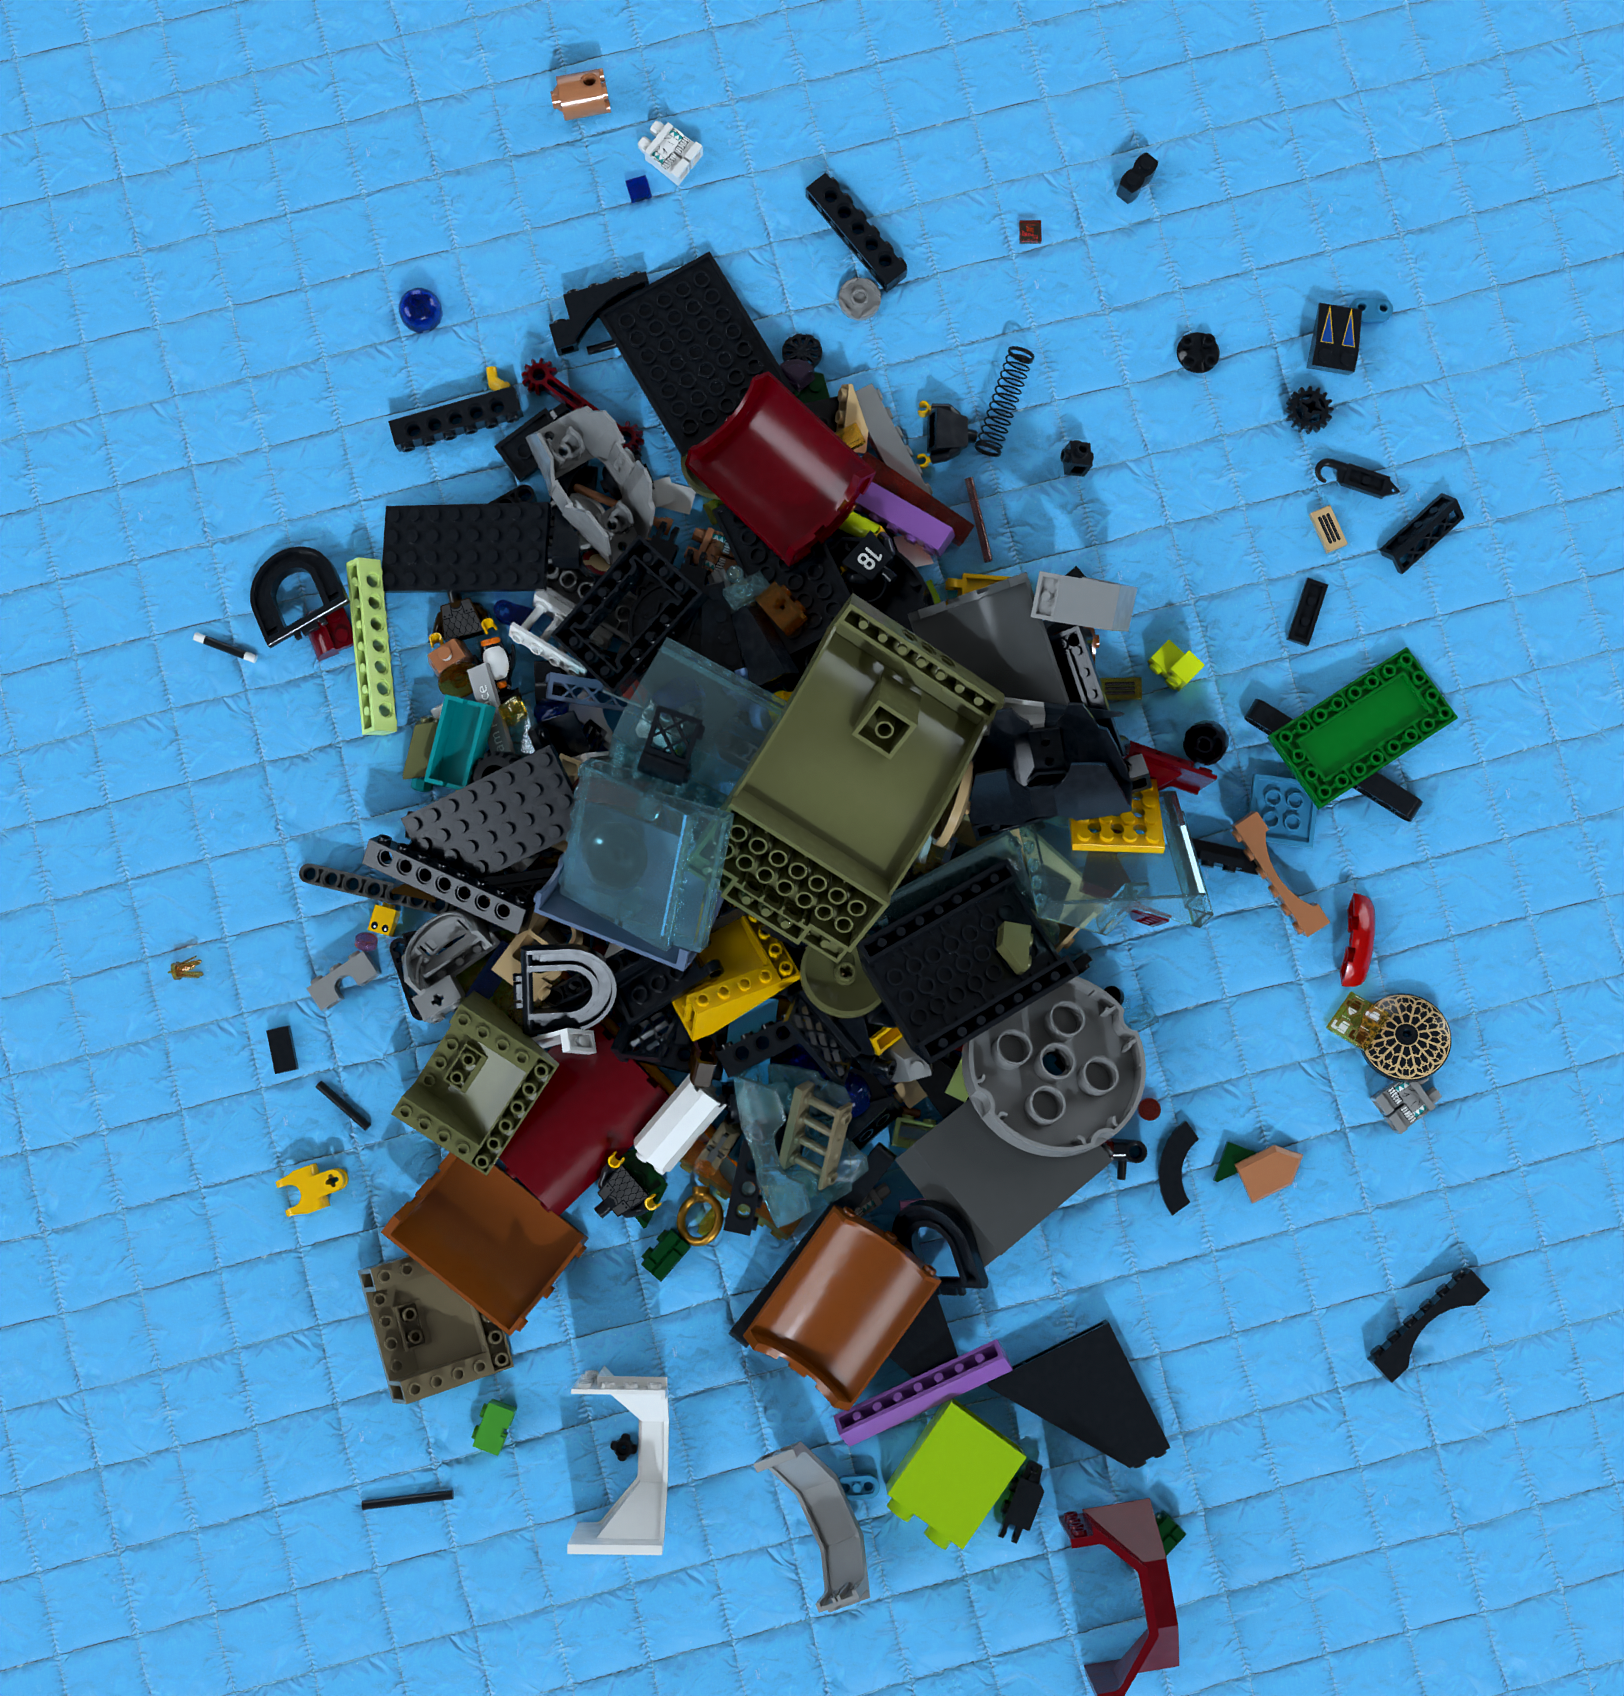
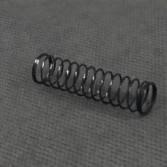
[974,346,1035,457]

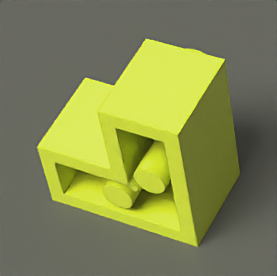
[1147,640,1205,692]

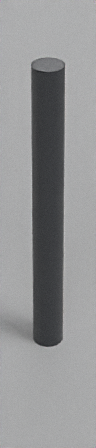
[362,1490,454,1510]

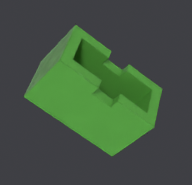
[471,1399,517,1456]

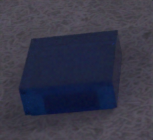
[625,175,652,203]

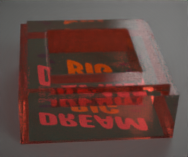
[1019,220,1042,244]

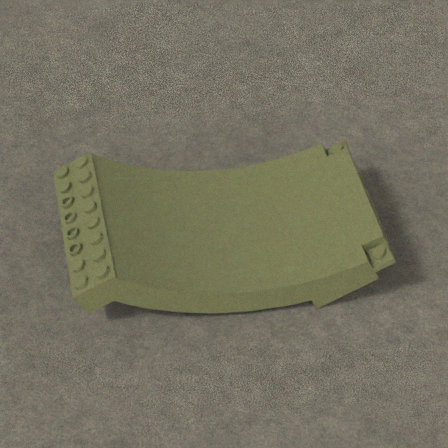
[682,593,1005,963]

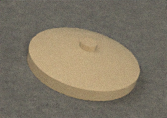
[932,761,973,847]

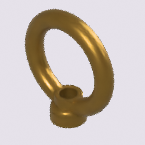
[677,1186,724,1246]

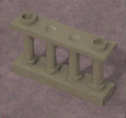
[777,1080,853,1190]

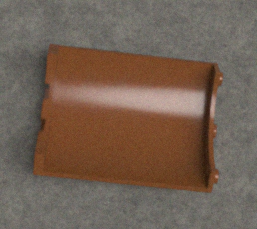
[381,1152,589,1336]
[743,1205,942,1411]

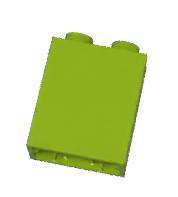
[885,1398,1027,1550]

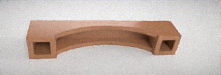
[1231,811,1330,937]

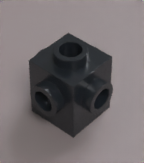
[1060,440,1094,477]

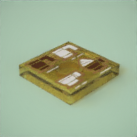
[1326,992,1390,1052]

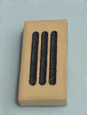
[1309,505,1348,554]

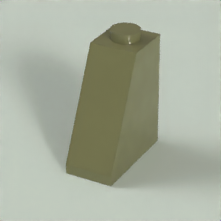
[402,715,440,780]

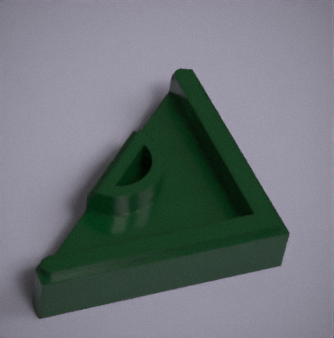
[1213,1142,1256,1182]

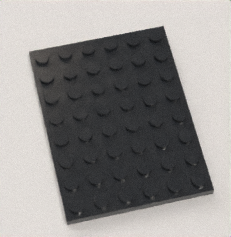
[597,251,795,457]

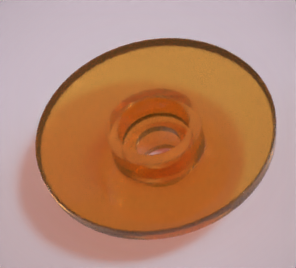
[438,662,476,698]

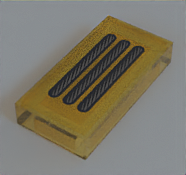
[1100,677,1142,701]

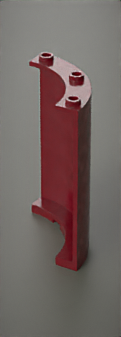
[685,371,876,566]
[499,1022,670,1216]

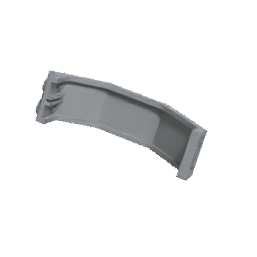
[1031,571,1138,632]
[753,1441,870,1613]

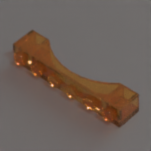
[680,1139,803,1241]

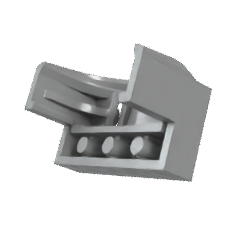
[401,909,502,996]

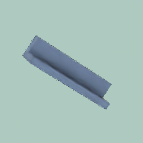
[545,672,634,713]

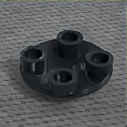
[1177,332,1220,373]

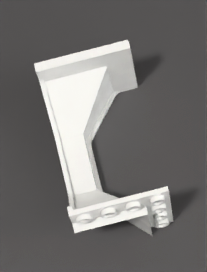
[567,1365,669,1555]

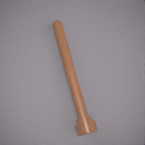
[573,484,674,536]

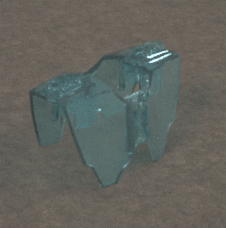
[733,1063,869,1228]

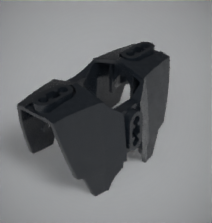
[970,702,1133,825]

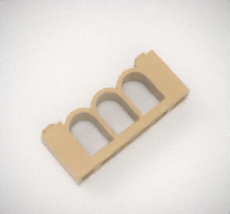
[491,912,583,1004]

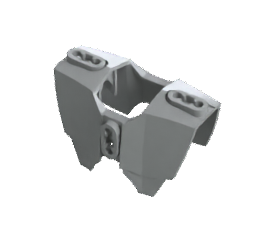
[526,406,655,566]

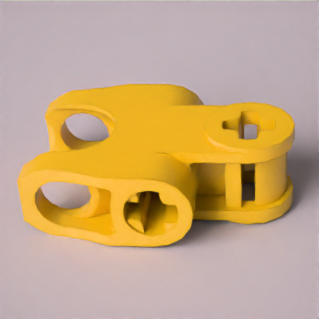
[275,1163,349,1217]

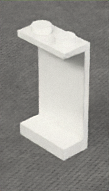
[532,1028,597,1055]

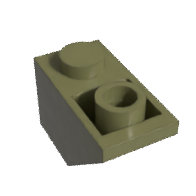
[996,921,1033,975]

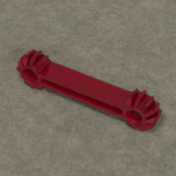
[521,358,645,452]

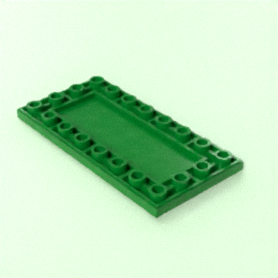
[1267,647,1458,810]

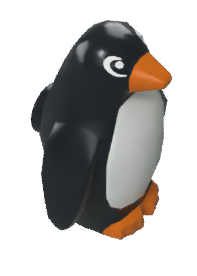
[473,637,516,694]

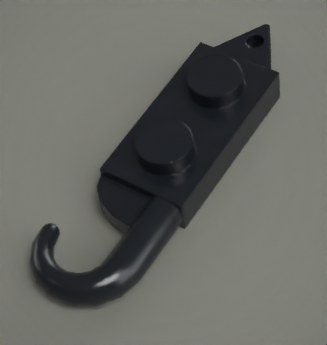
[1315,458,1400,499]

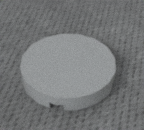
[839,277,881,321]

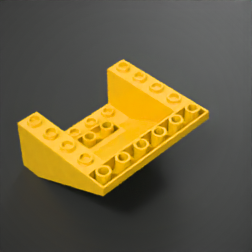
[672,905,800,1041]

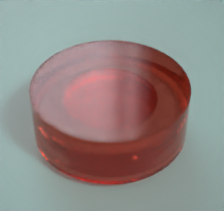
[1137,1098,1161,1121]

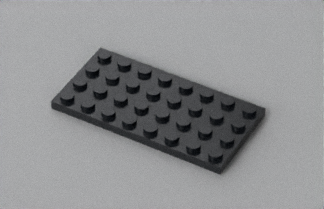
[382,502,552,593]
[712,503,851,657]
[401,744,593,886]

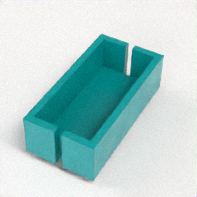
[424,694,496,790]

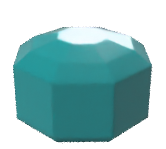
[411,777,433,792]

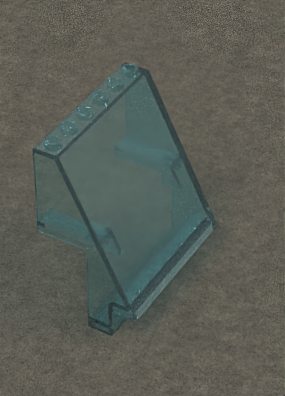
[558,758,734,953]
[1019,791,1214,936]

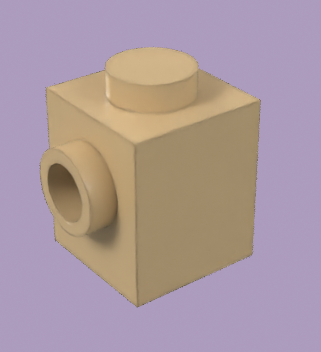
[892,1080,927,1109]

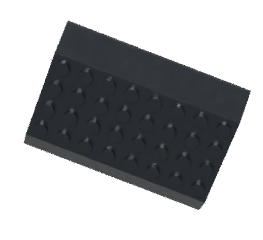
[856,858,1080,1065]

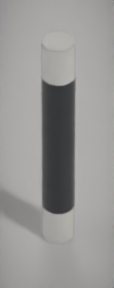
[193,632,258,663]

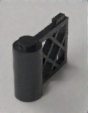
[637,705,706,787]

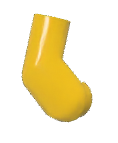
[486,366,511,391]

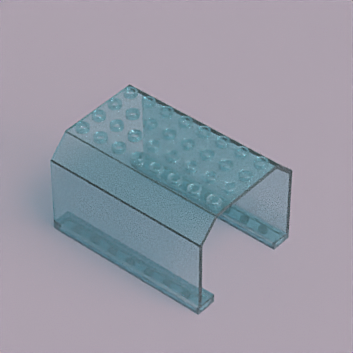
[608,637,787,822]

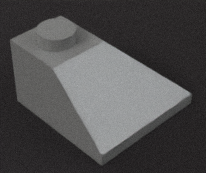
[882,1037,934,1083]

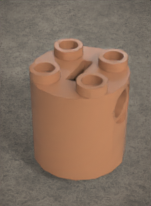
[550,68,611,121]

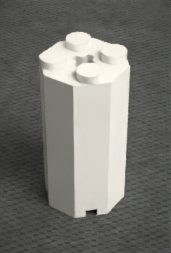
[633,1074,727,1175]

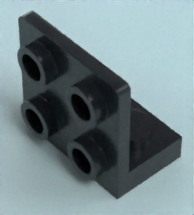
[527,710,592,758]

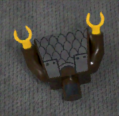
[429,592,497,648]

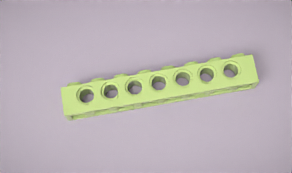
[346,557,397,736]

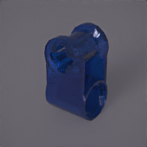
[493,600,534,632]

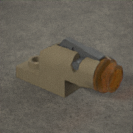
[694,1114,750,1179]

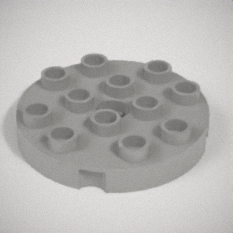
[962,977,1146,1157]

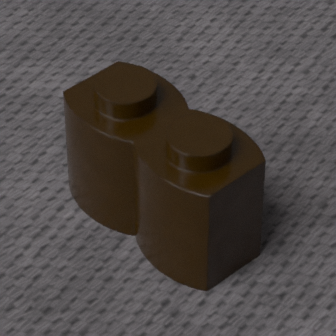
[688,1038,718,1087]

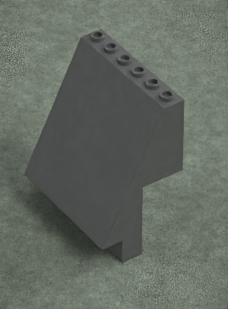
[895,1099,1114,1267]

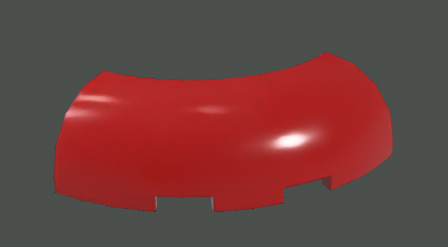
[1340,893,1375,987]

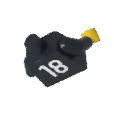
[839,526,898,586]

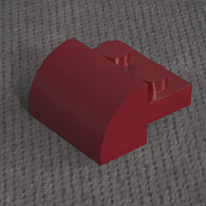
[305,607,354,661]

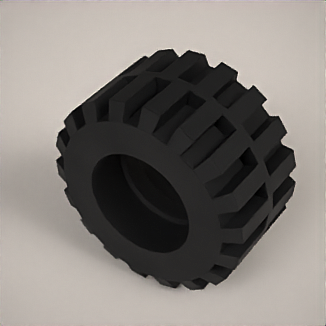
[471,751,522,782]

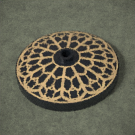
[1358,994,1452,1083]

